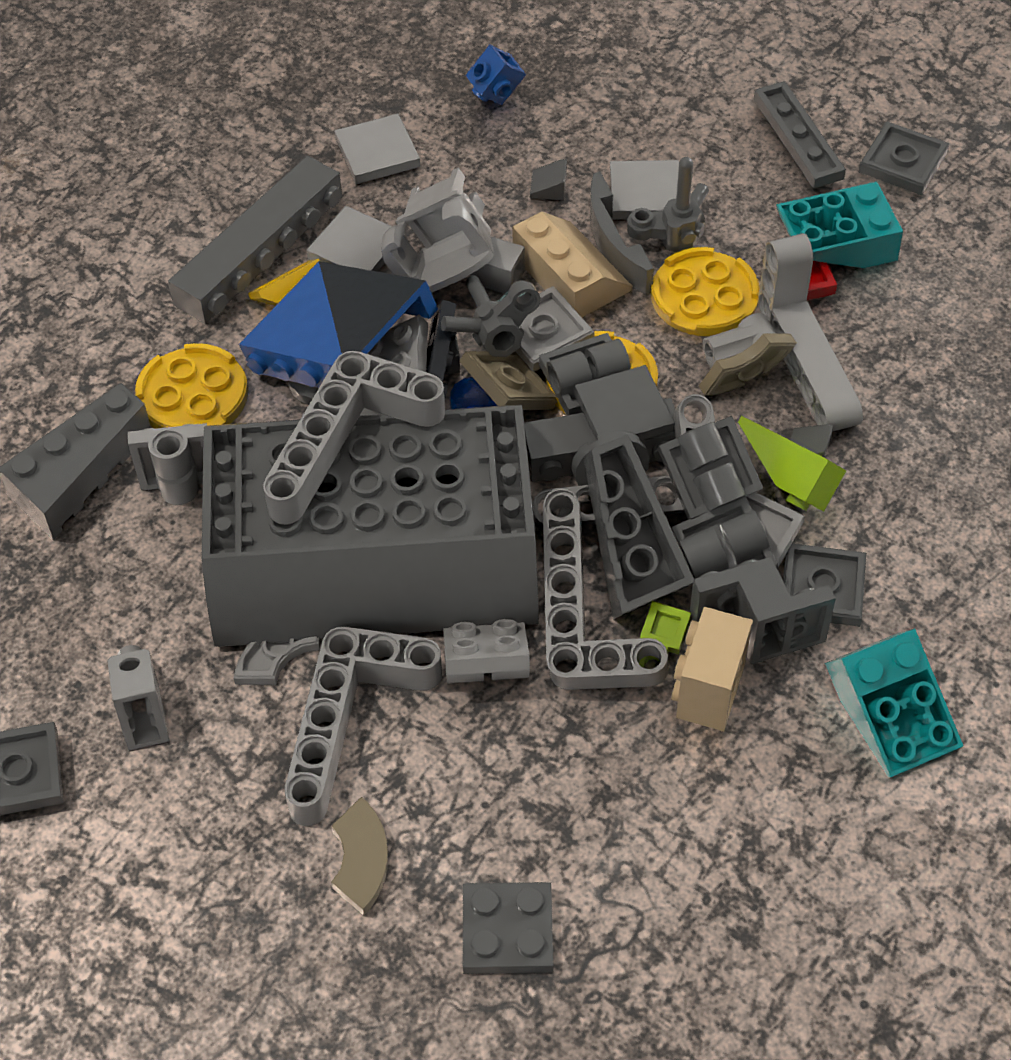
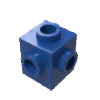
[466,44,527,105]

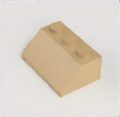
[512,212,632,317]

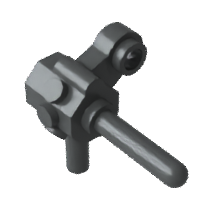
[627,157,709,253]
[441,275,541,357]

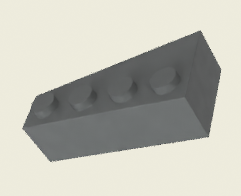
[0,383,151,541]
[584,434,694,620]

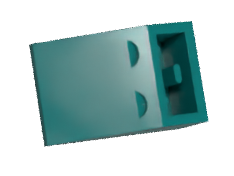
[776,181,903,268]
[825,628,964,778]

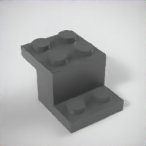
[689,557,836,664]

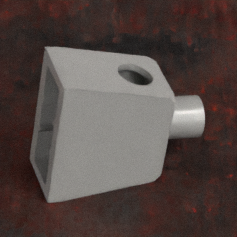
[107,645,170,751]

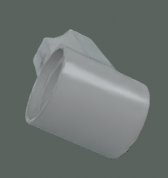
[702,313,776,368]

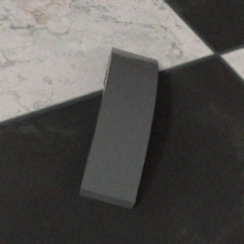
[590,171,654,295]

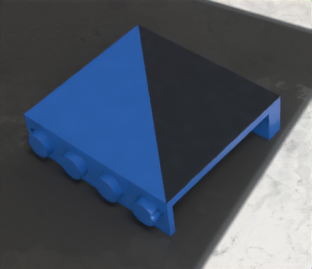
[239,261,439,388]

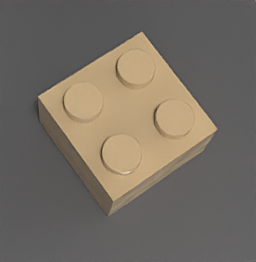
[671,607,753,731]

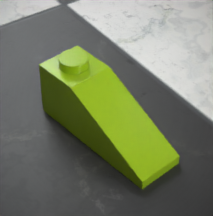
[738,415,846,512]

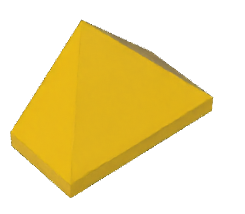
[248,259,320,306]

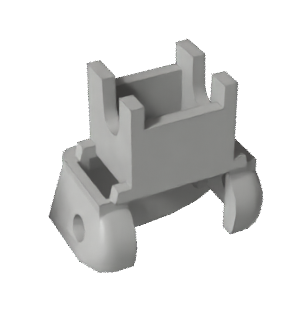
[381,167,494,292]

